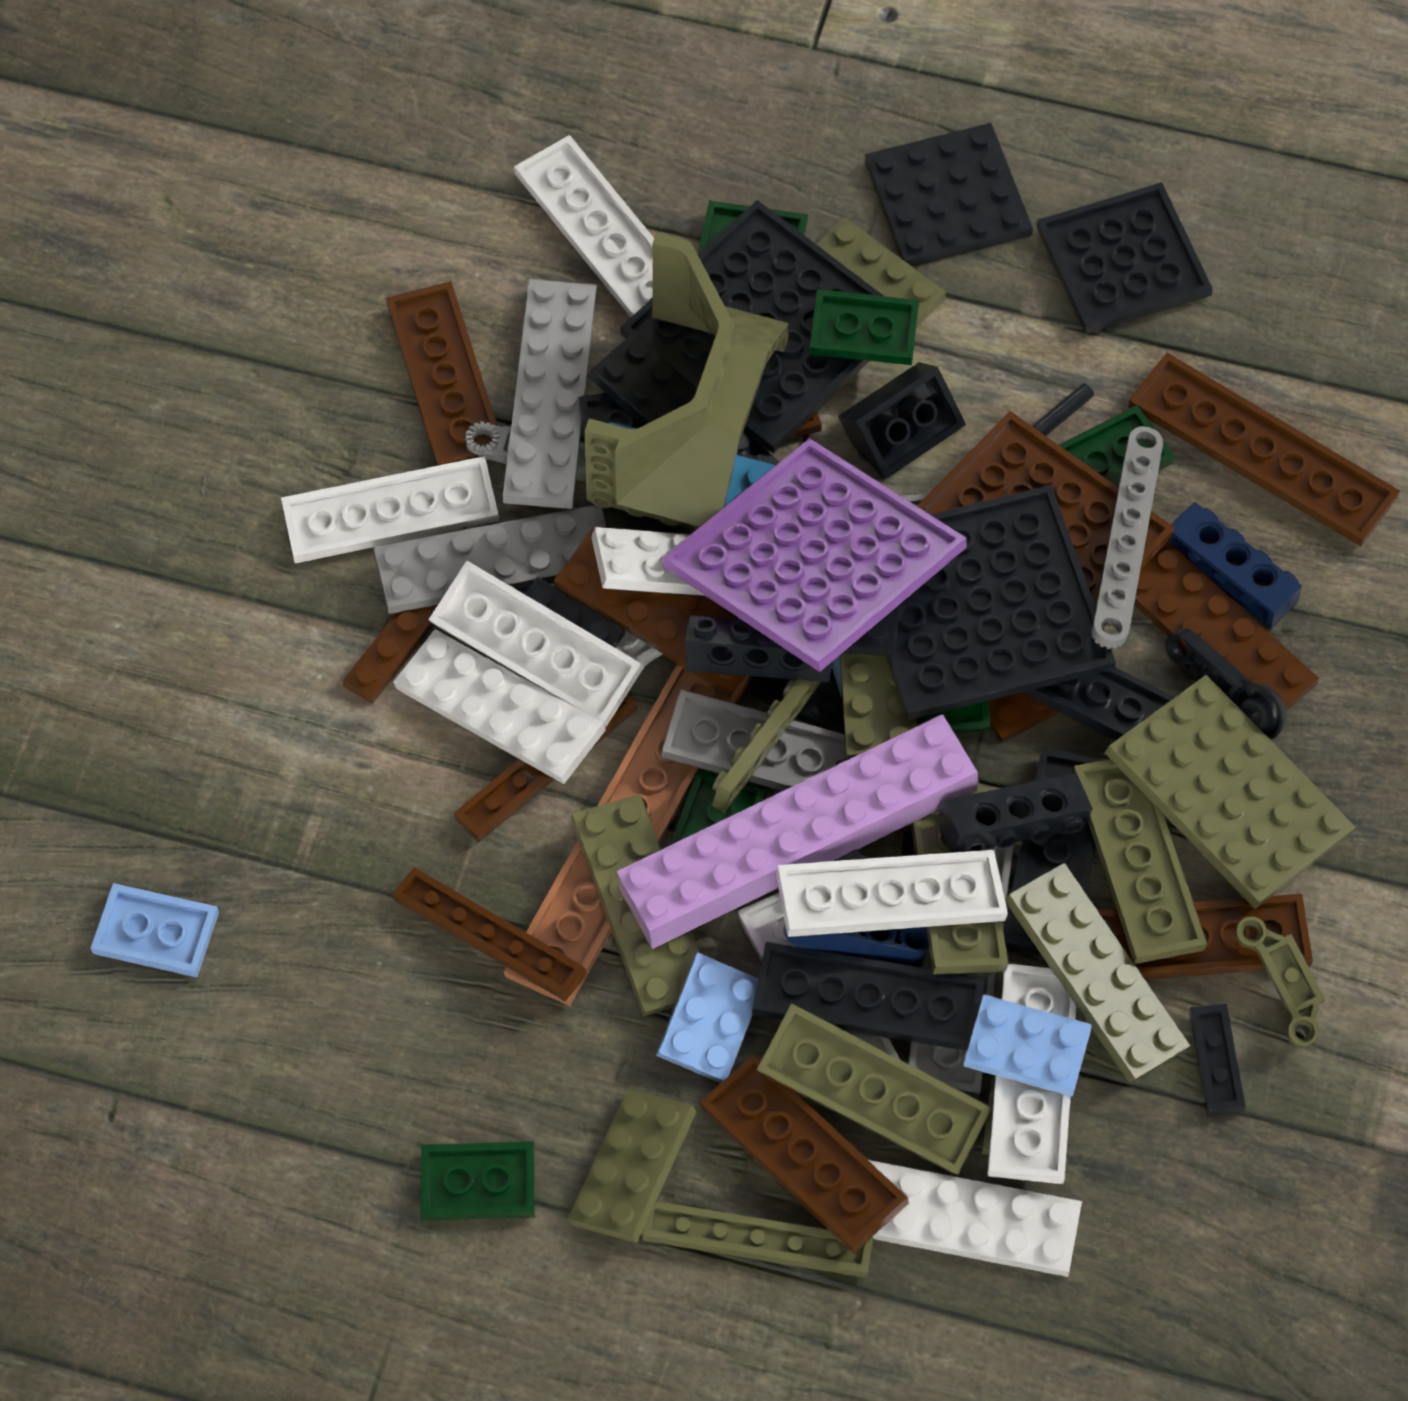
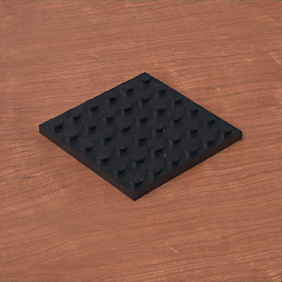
[620,200,884,454]
[886,485,1116,721]

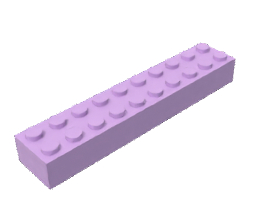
[616,714,978,949]

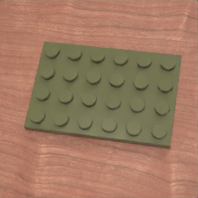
[1105,675,1356,909]

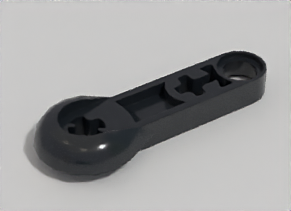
[1165,628,1287,740]

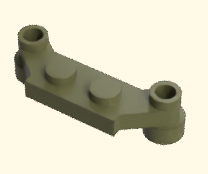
[1235,916,1325,1048]

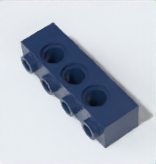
[1168,501,1302,629]

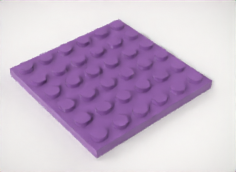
[662,438,967,672]

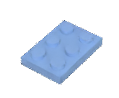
[91,883,219,978]
[656,953,758,1083]
[964,995,1092,1097]

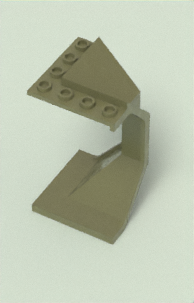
[585,232,789,531]

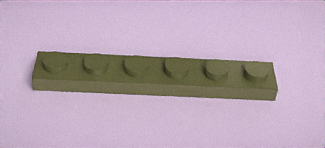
[712,661,833,813]
[642,1201,874,1278]

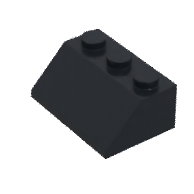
[838,362,966,479]

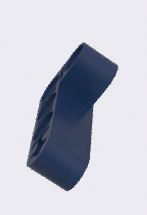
[783,925,929,967]

